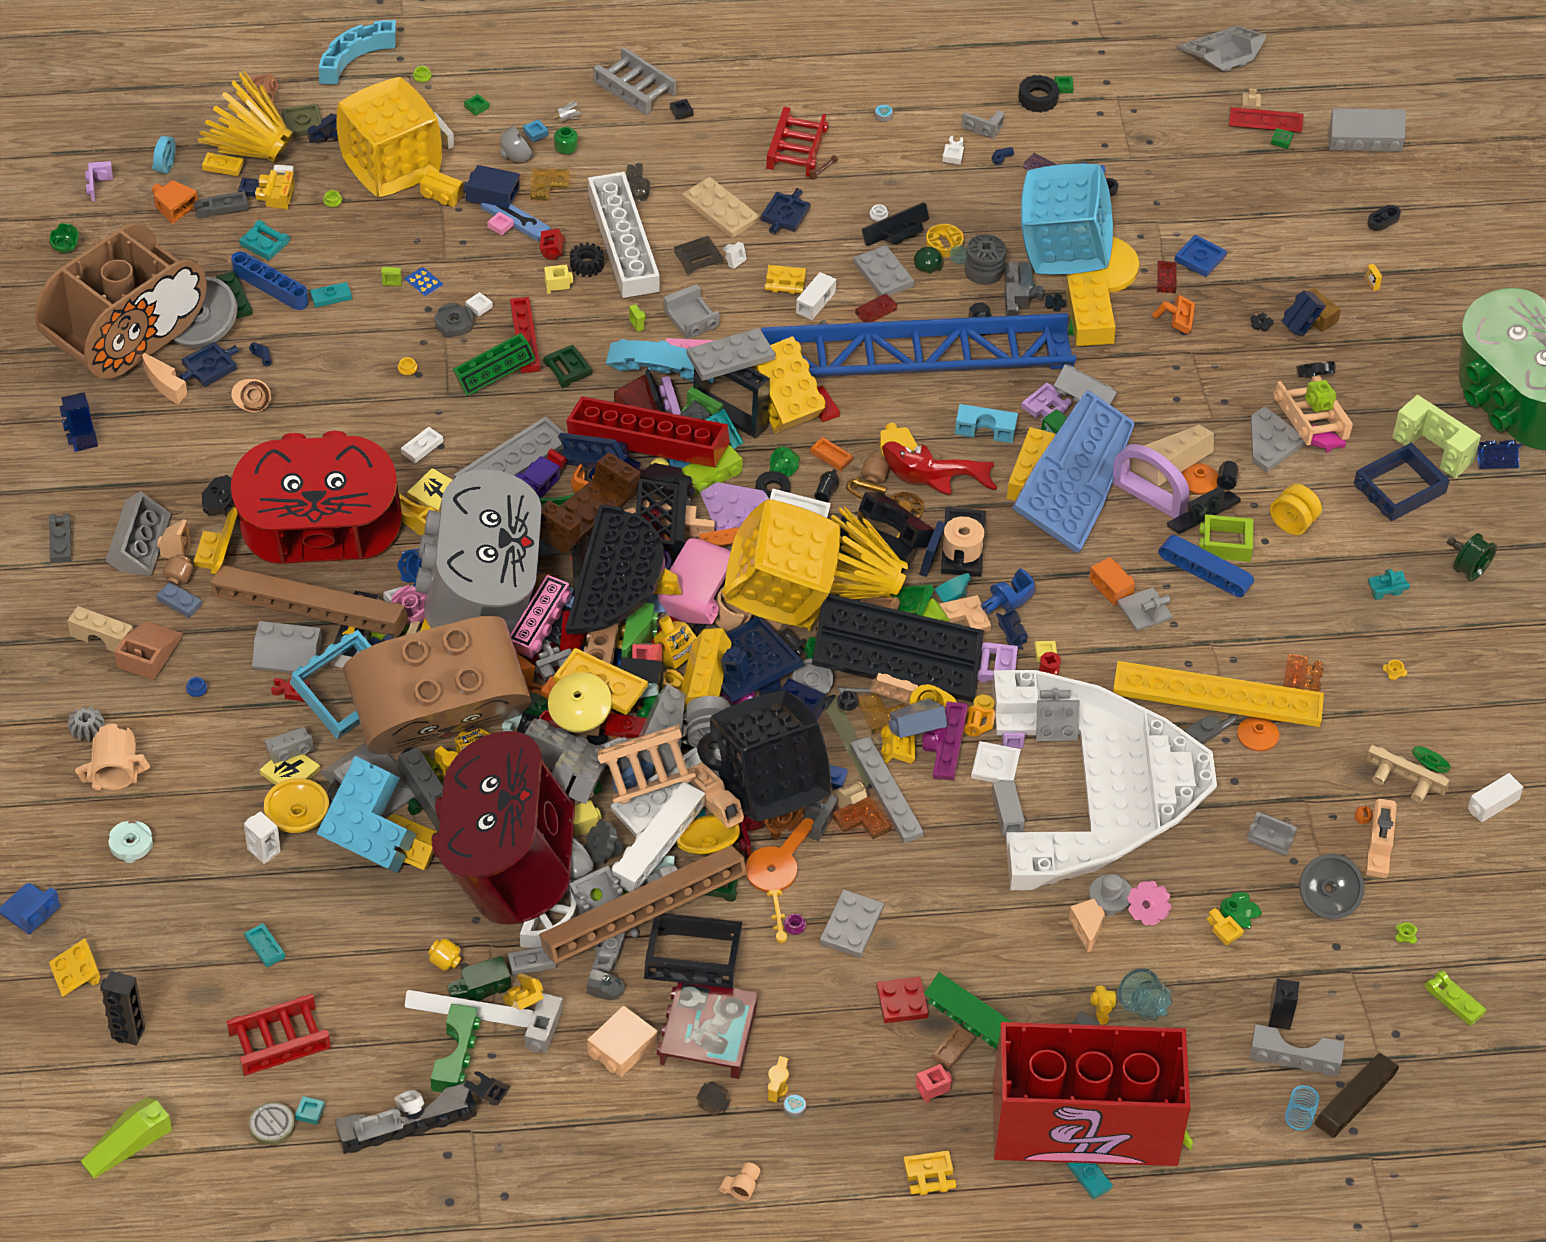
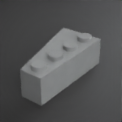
[637,683,685,774]

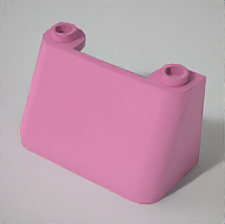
[657,538,731,624]

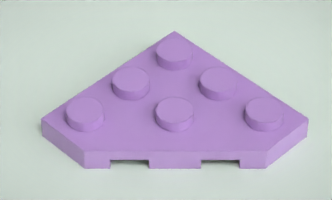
[701,482,769,531]

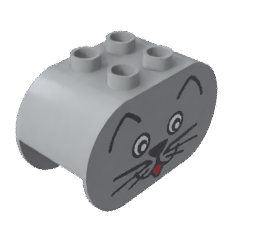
[415,469,541,634]

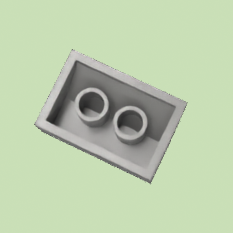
[1054,363,1117,405]
[252,621,322,676]

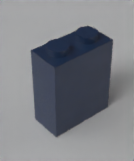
[463,165,520,208]

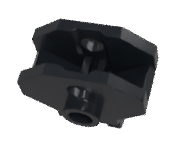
[202,475,239,521]

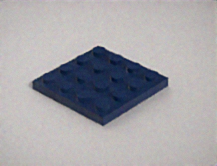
[689,616,803,702]

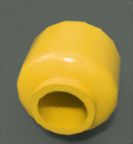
[428,938,462,971]

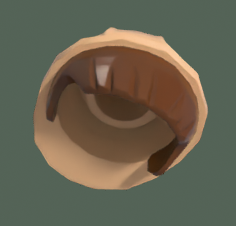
[232,379,271,413]

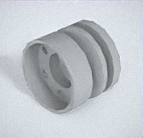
[686,696,731,750]

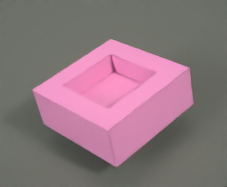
[487,212,514,235]

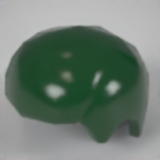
[913,246,944,274]

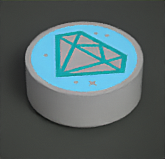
[875,104,893,122]
[783,1094,806,1118]

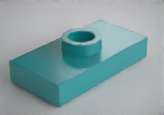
[310,282,352,308]
[244,923,286,968]
[1067,1163,1113,1200]

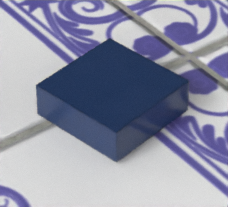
[238,178,260,197]

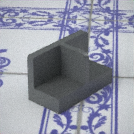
[800,795,838,841]

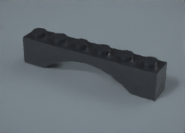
[335,1083,476,1154]

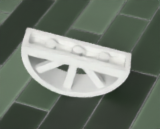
[520,880,577,948]

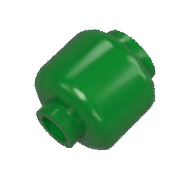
[554,127,578,154]

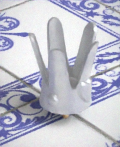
[553,101,581,123]

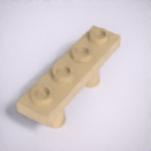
[1367,745,1450,803]

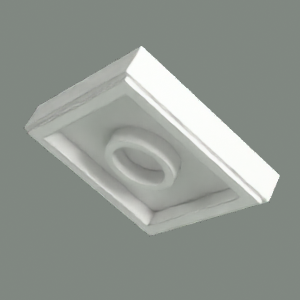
[971,741,1021,783]

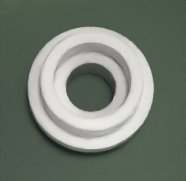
[870,204,888,221]

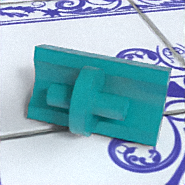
[1368,569,1410,600]

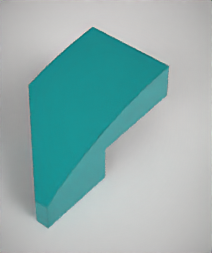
[934,573,971,603]

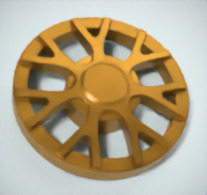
[890,492,924,519]

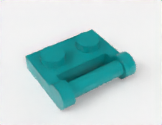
[239,220,290,261]

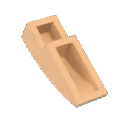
[142,353,188,404]

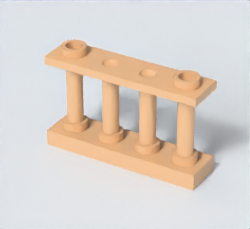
[1273,375,1353,445]
[597,724,696,804]

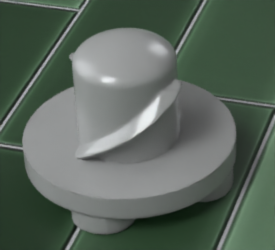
[1089,874,1132,916]

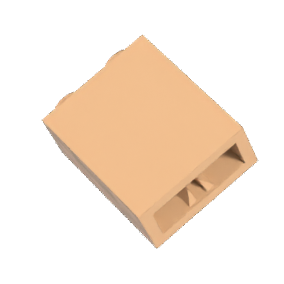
[587,1006,657,1077]

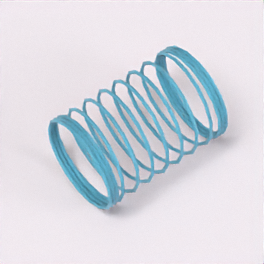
[1285,1085,1319,1130]

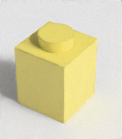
[573,800,601,837]

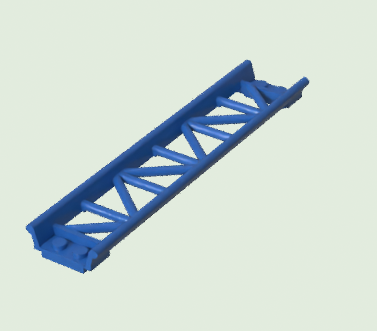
[761,313,1076,377]

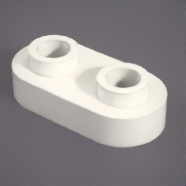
[394,1090,424,1114]

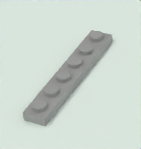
[850,736,924,843]

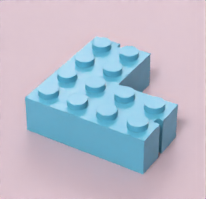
[317,756,417,873]

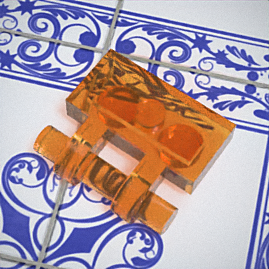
[1283,654,1323,692]

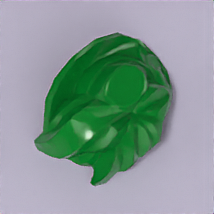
[769,446,800,478]

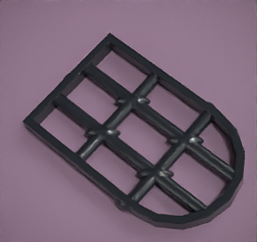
[645,369,665,412]

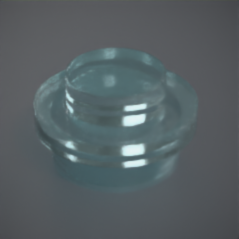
[950,245,967,264]

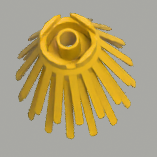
[197,70,294,163]
[829,506,908,599]

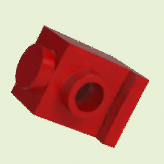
[539,228,565,260]

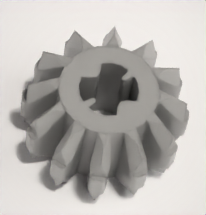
[68,706,105,742]

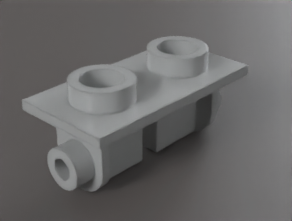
[352,1108,403,1142]

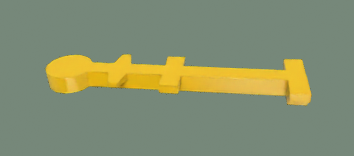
[767,889,787,943]

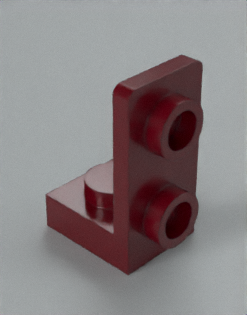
[738,813,764,859]

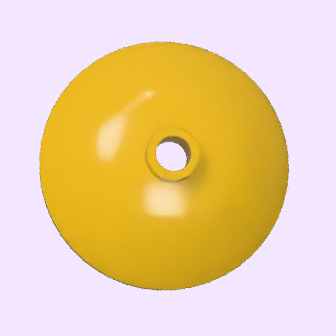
[264,778,329,833]
[676,815,740,855]

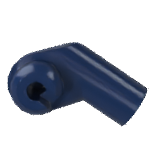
[991,147,1014,165]
[249,342,272,366]

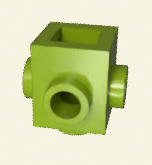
[1305,380,1336,412]

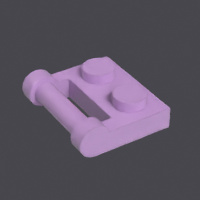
[977,643,1018,682]

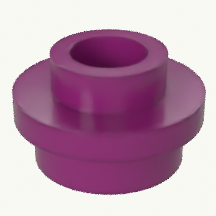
[784,913,806,935]

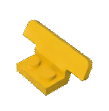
[194,507,238,574]
[386,814,437,870]

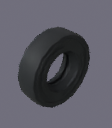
[755,471,791,496]

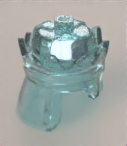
[1118,968,1173,1021]

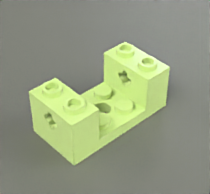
[1392,395,1481,479]

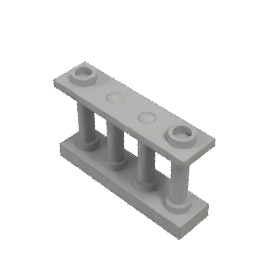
[593,47,676,116]

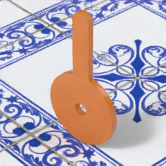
[745,818,814,892]

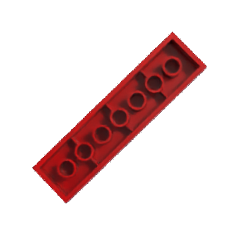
[566,396,730,468]

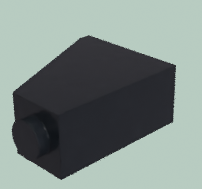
[1268,979,1299,1030]

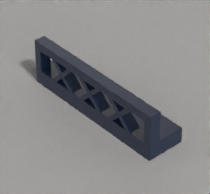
[558,433,626,468]

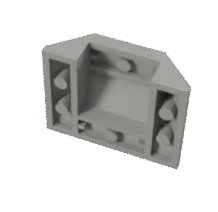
[1177,25,1266,71]
[321,742,416,818]

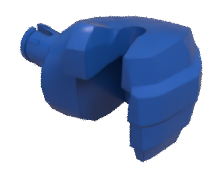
[981,568,1035,615]

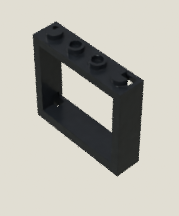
[693,367,770,439]
[644,913,742,988]

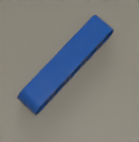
[231,251,308,310]
[1158,535,1254,597]

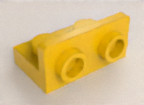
[881,723,915,764]
[502,973,544,1010]

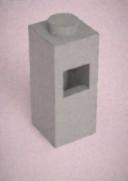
[991,780,1025,836]
[524,993,563,1054]

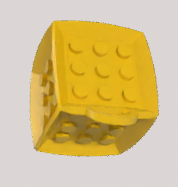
[337,77,442,197]
[721,499,840,626]

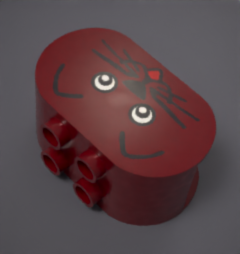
[432,731,575,925]

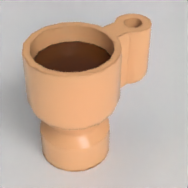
[719,1163,761,1201]

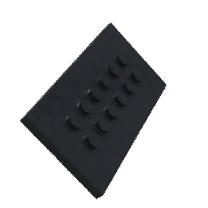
[811,594,984,702]

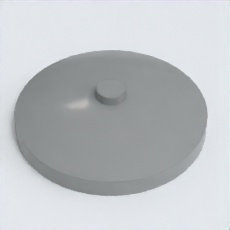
[172,277,237,348]

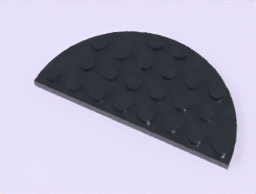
[565,505,665,634]

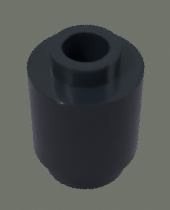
[1217,461,1239,490]

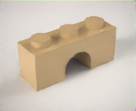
[67,606,133,652]

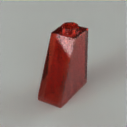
[614,374,658,411]

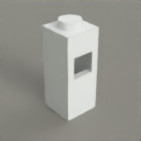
[796,272,836,320]
[1467,773,1523,823]

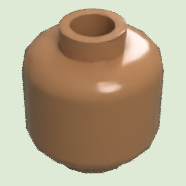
[861,455,889,484]
[163,554,193,586]

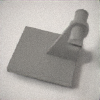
[1117,587,1173,631]
[1036,688,1080,741]

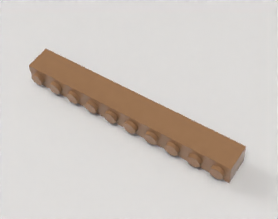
[210,565,409,637]
[539,845,747,964]

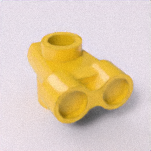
[1090,986,1116,1024]

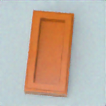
[810,437,853,472]

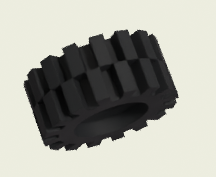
[570,242,604,277]

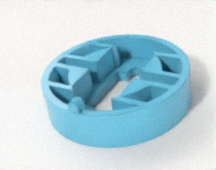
[152,135,176,174]

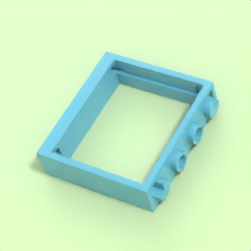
[290,630,371,740]

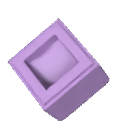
[1001,733,1025,748]

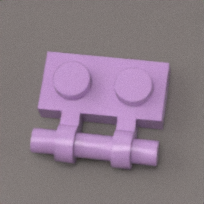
[1021,383,1072,423]

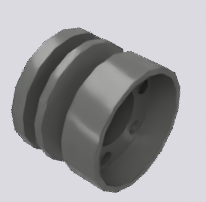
[964,234,1006,285]

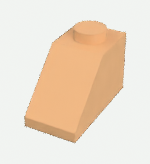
[157,519,191,558]
[1069,899,1105,953]

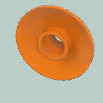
[1181,463,1218,494]
[1237,717,1279,751]

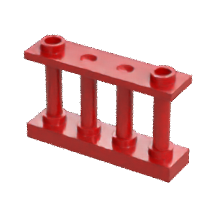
[766,107,829,177]
[226,994,331,1076]

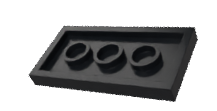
[941,508,985,577]

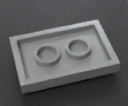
[853,245,914,299]
[820,889,884,958]

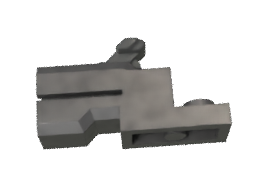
[1004,262,1043,316]

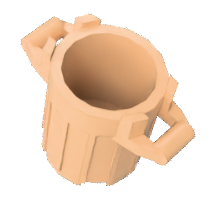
[75,724,150,790]

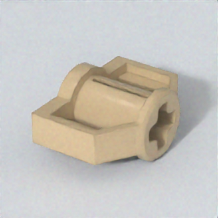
[828,781,867,808]

